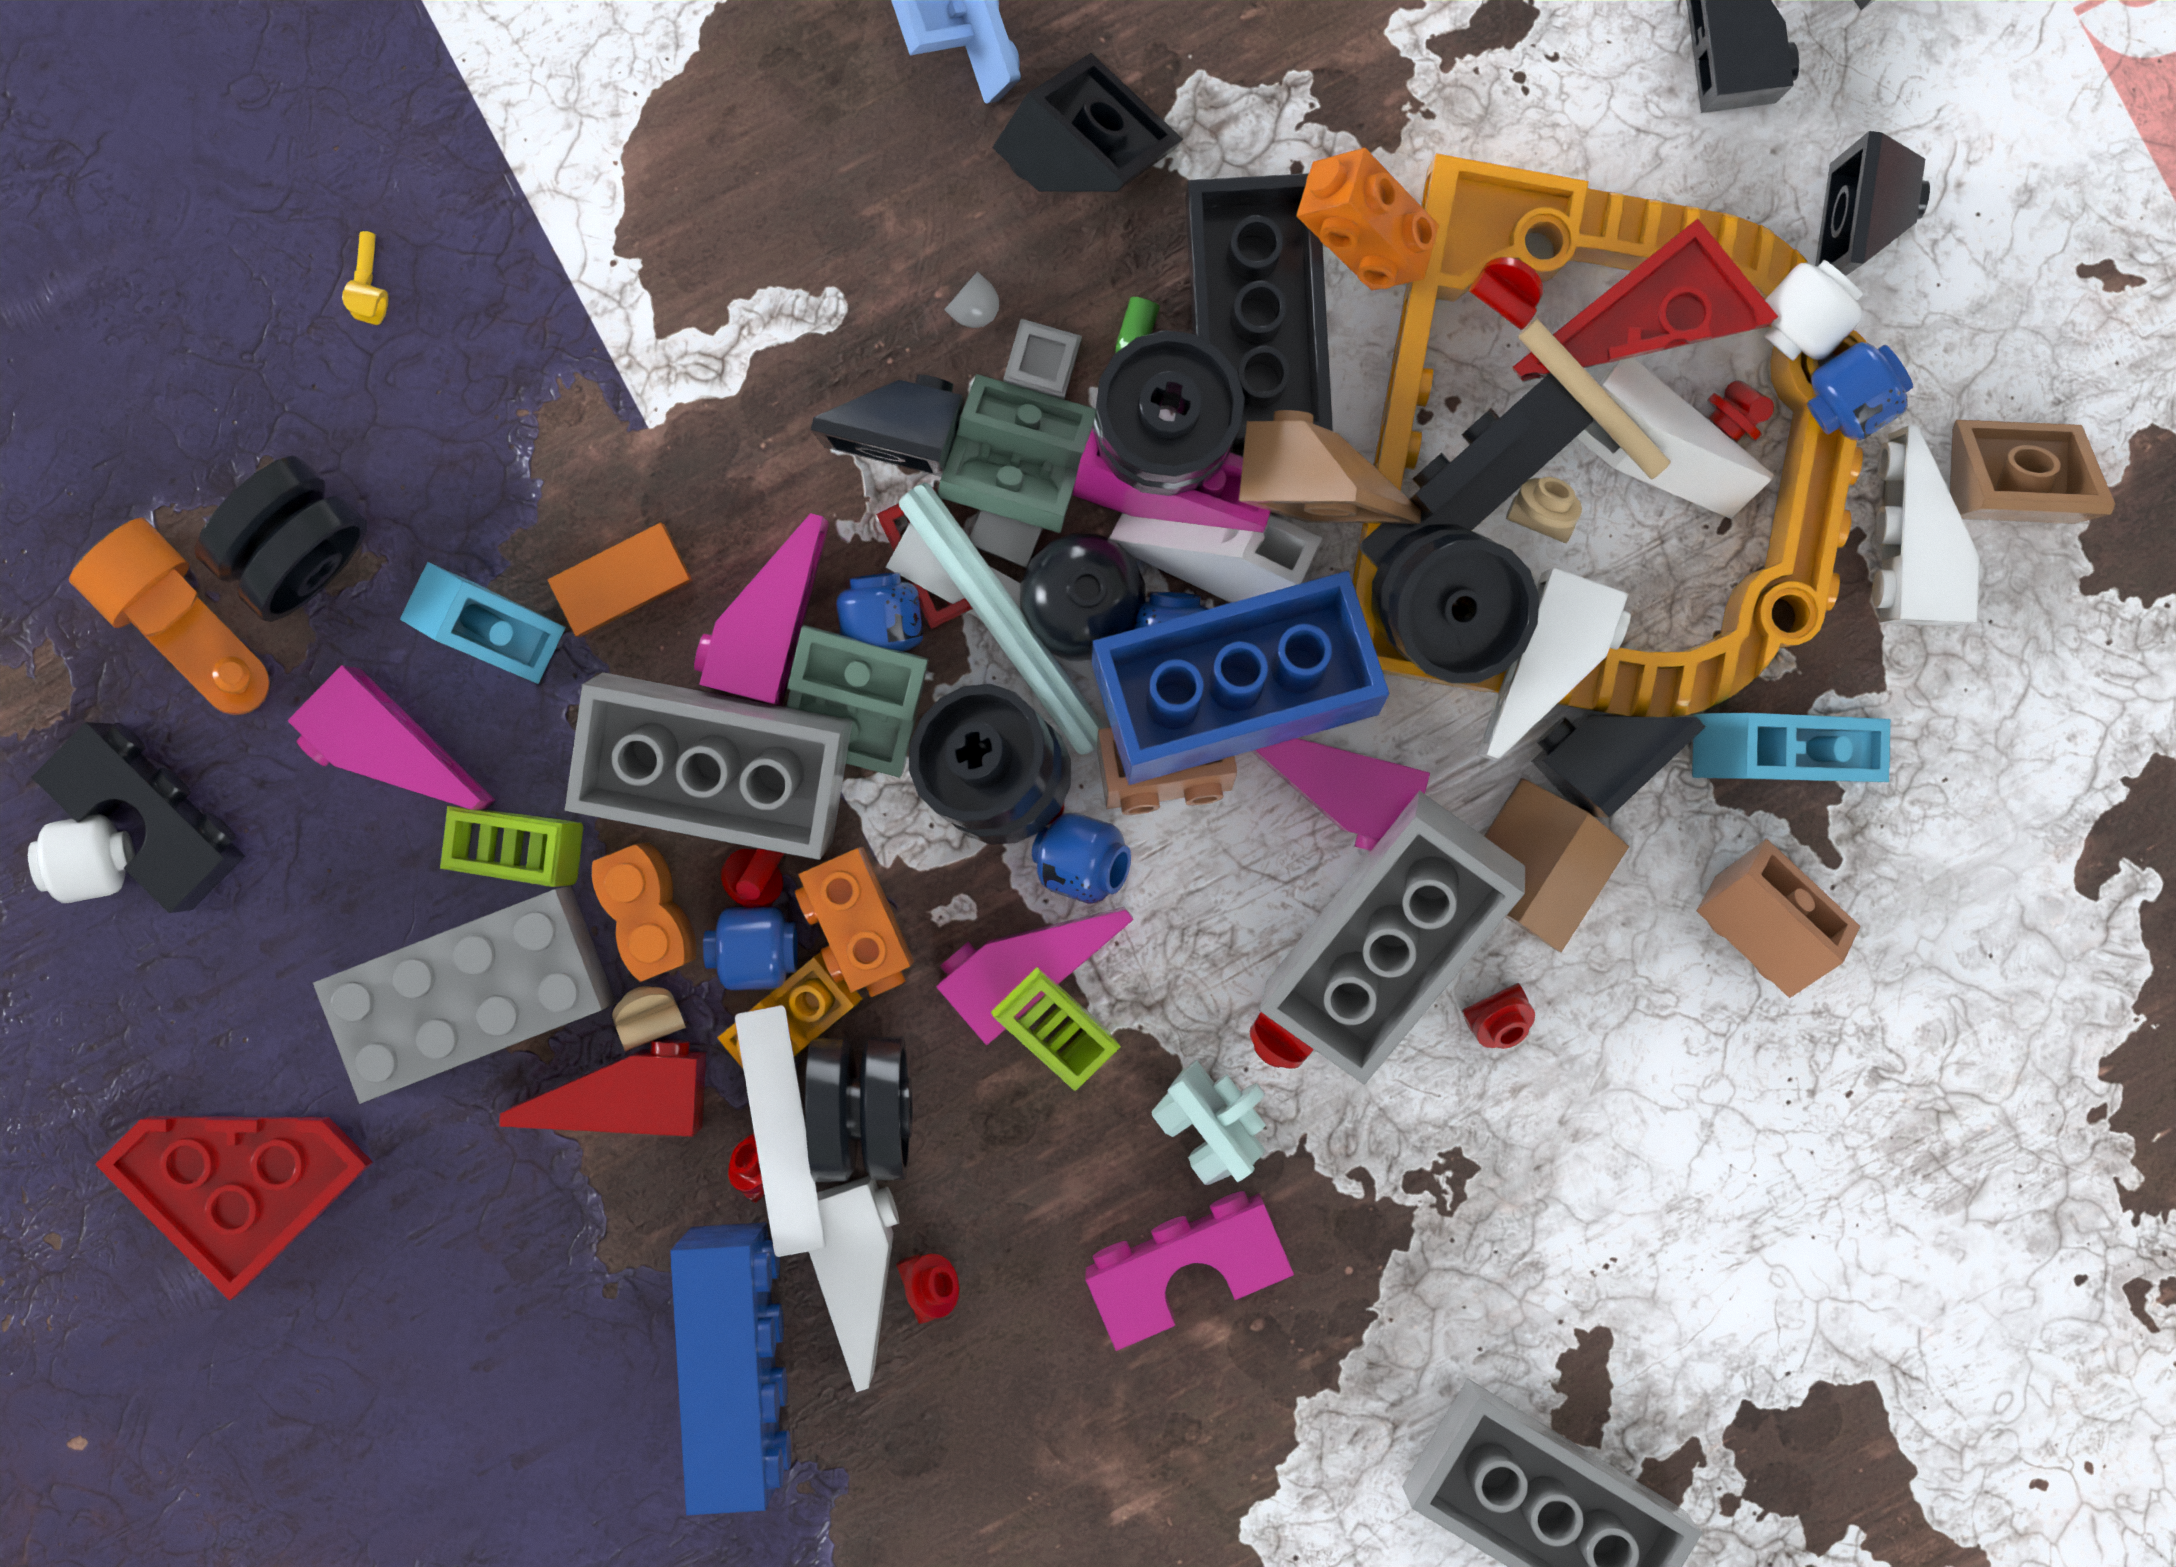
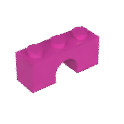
[1086,1191,1294,1351]

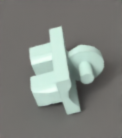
[1152,1060,1266,1185]

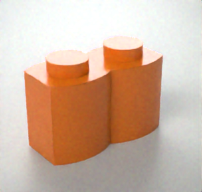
[592,842,697,982]

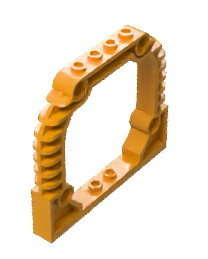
[1352,153,1867,717]

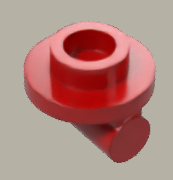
[1469,257,1543,330]
[1707,380,1774,443]
[721,848,785,908]
[1461,983,1535,1049]
[1249,1012,1314,1069]
[728,1134,765,1203]
[896,1254,959,1324]

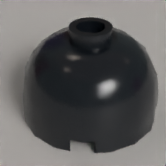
[1020,533,1146,661]

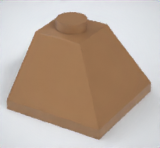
[1239,410,1421,524]

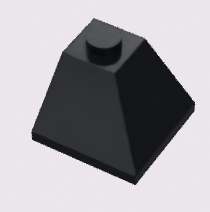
[992,53,1183,192]
[1815,131,1930,276]
[811,374,965,477]
[1531,716,1706,818]

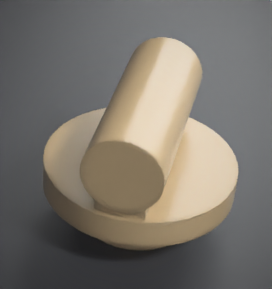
[1506,477,1582,544]
[612,986,686,1051]

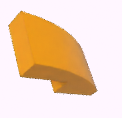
[717,952,863,1068]

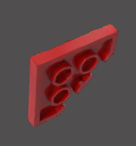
[95,1116,373,1301]

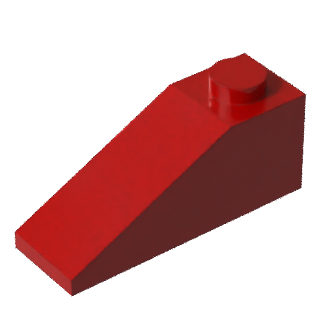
[499,1039,707,1137]

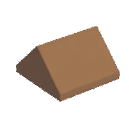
[1950,419,2115,524]
[1484,778,1630,953]

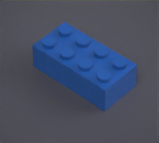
[1091,570,1390,785]
[670,1222,791,1515]

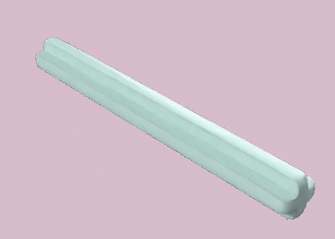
[899,482,1105,755]

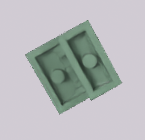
[938,374,1095,533]
[786,625,929,778]

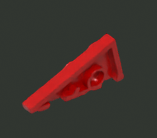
[1513,218,1778,382]

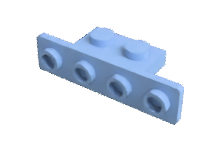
[891,0,1021,104]

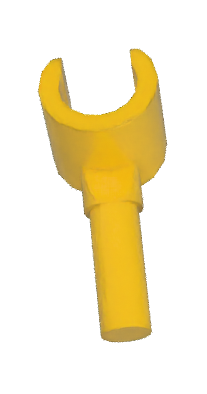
[342,231,388,325]

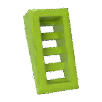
[440,806,583,887]
[990,967,1121,1091]

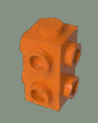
[1296,148,1439,291]
[795,847,914,997]

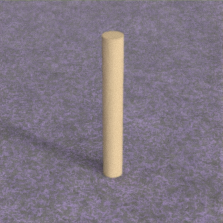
[1518,319,1671,479]

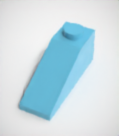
[1692,713,1891,782]

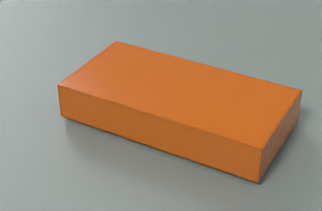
[547,522,693,638]

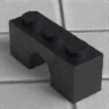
[31,722,245,913]

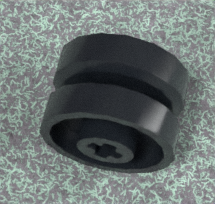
[1093,330,1245,496]
[194,455,367,622]
[1371,524,1539,684]
[909,684,1071,845]
[805,1036,913,1182]

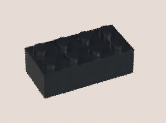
[1185,173,1333,449]

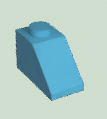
[400,562,566,684]

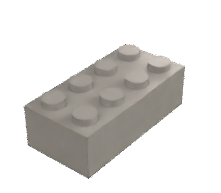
[565,672,853,860]
[1259,790,1525,1085]
[313,886,616,1104]
[1402,1378,1703,1567]

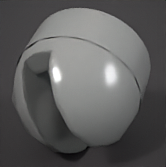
[944,271,999,328]

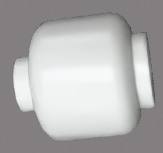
[1764,260,1864,361]
[28,814,135,903]

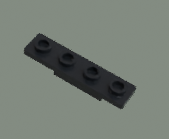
[1359,373,1594,569]

